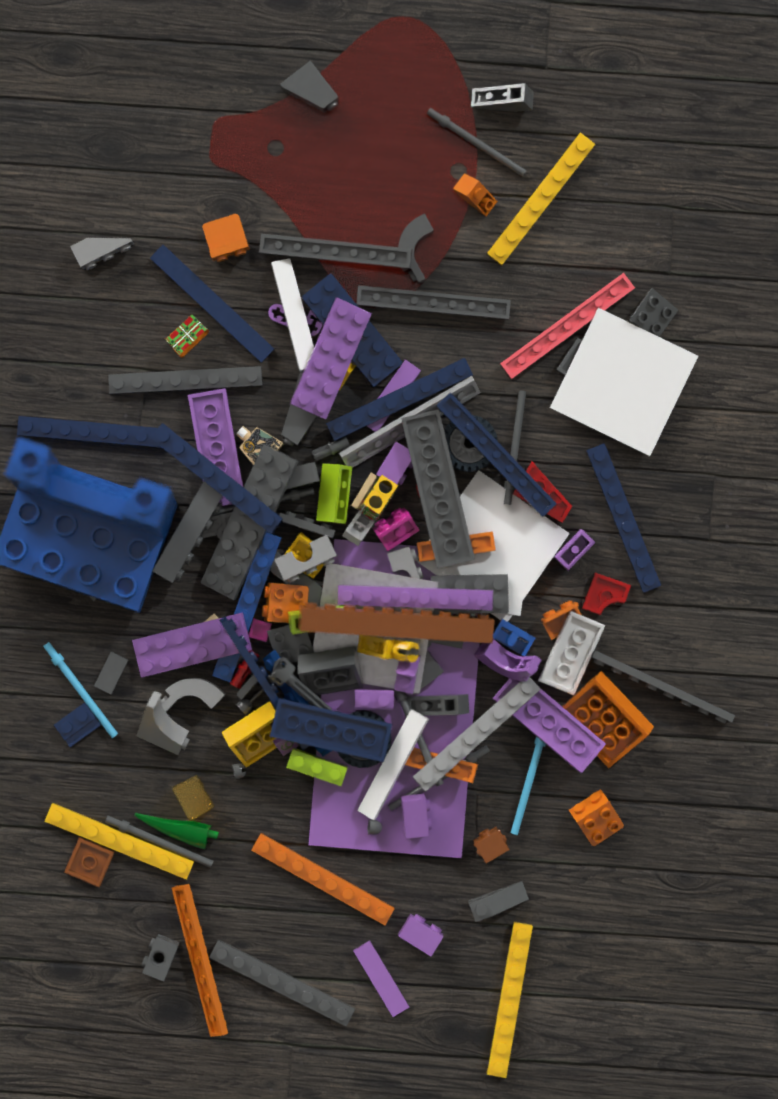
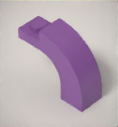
[474,639,541,681]

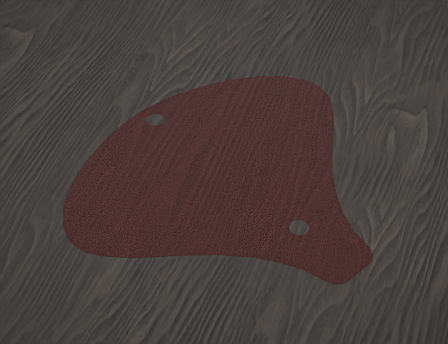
[209,16,477,308]

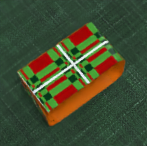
[166,315,209,358]

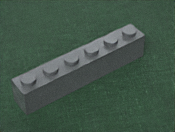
[153,481,224,583]

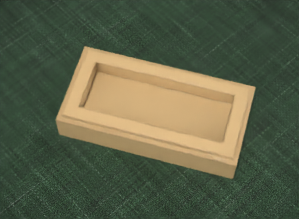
[351,473,378,510]

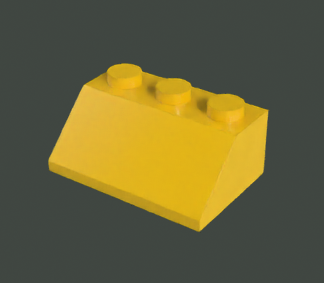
[222,701,277,767]

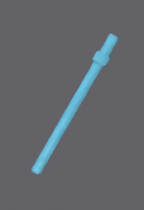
[43,642,118,738]
[510,736,546,835]

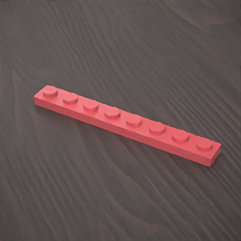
[500,273,635,379]

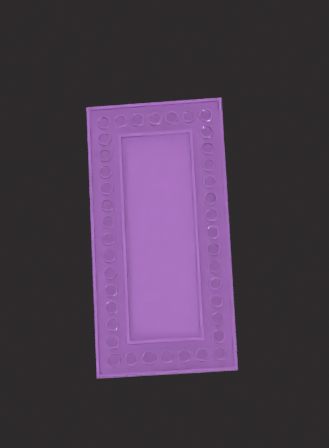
[309,539,482,858]

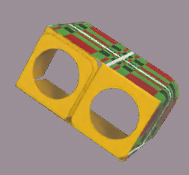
[359,475,398,520]

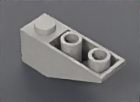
[70,238,134,270]

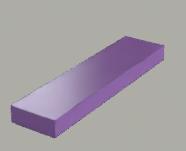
[367,360,421,432]
[353,940,409,1017]

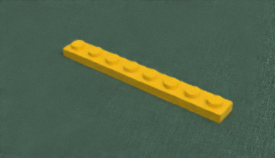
[487,133,595,266]
[45,803,194,880]
[487,922,533,1078]

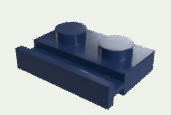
[54,702,102,747]

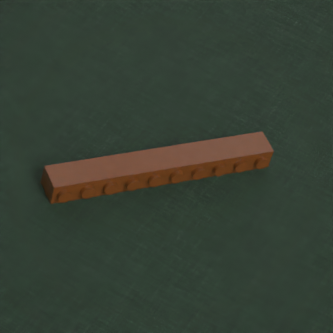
[298,602,494,643]

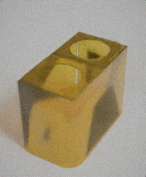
[172,774,214,822]

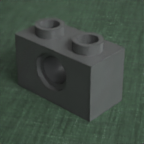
[141,934,180,981]

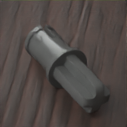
[312,436,350,461]

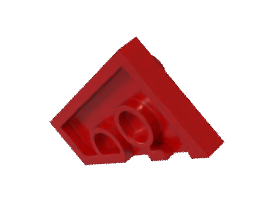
[513,461,572,523]

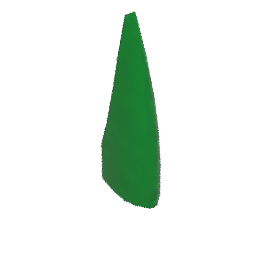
[134,813,219,849]

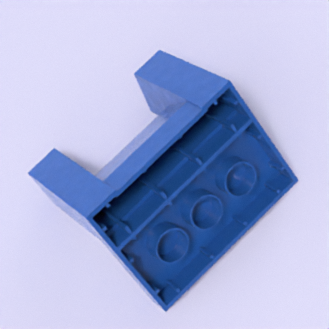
[0,437,178,613]

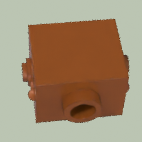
[473,826,509,863]

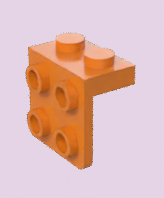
[203,214,250,262]
[262,582,309,623]
[540,600,582,640]
[569,789,624,846]

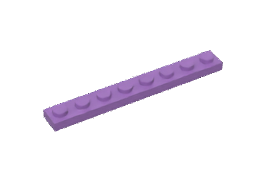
[338,585,493,610]

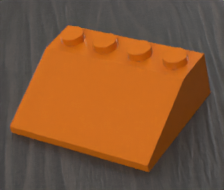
[562,671,654,768]

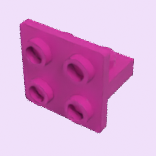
[373,508,420,551]

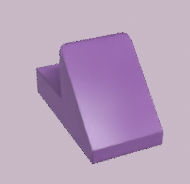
[394,655,421,694]

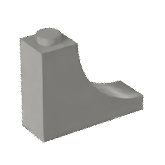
[136,691,190,755]

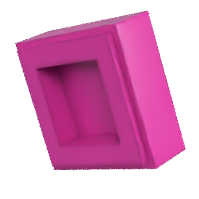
[249,618,272,642]

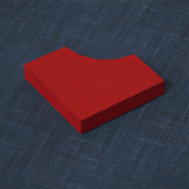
[582,573,631,615]

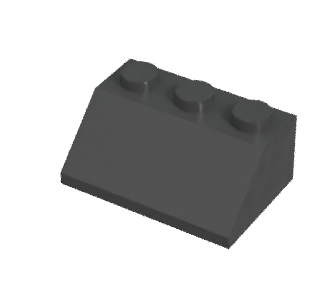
[298,646,363,695]

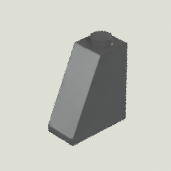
[280,61,339,112]

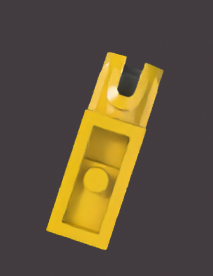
[357,635,419,662]

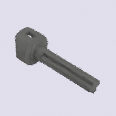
[268,657,332,710]

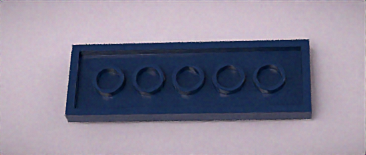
[301,273,403,387]
[270,698,392,762]

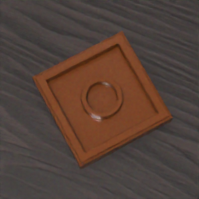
[64,837,115,888]

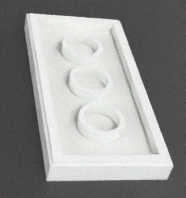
[538,611,605,695]

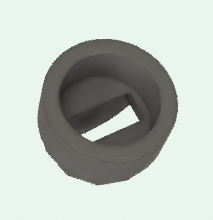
[232,763,247,780]
[367,819,382,835]

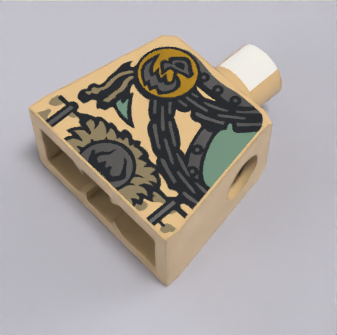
[236,426,284,465]

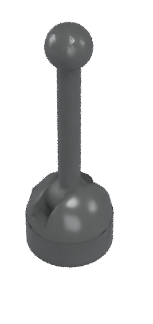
[236,679,275,716]

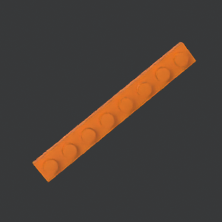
[251,833,395,925]
[172,884,228,1037]

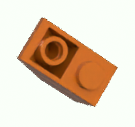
[453,173,498,216]

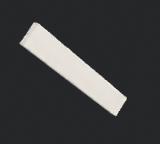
[271,258,314,372]
[358,710,429,820]

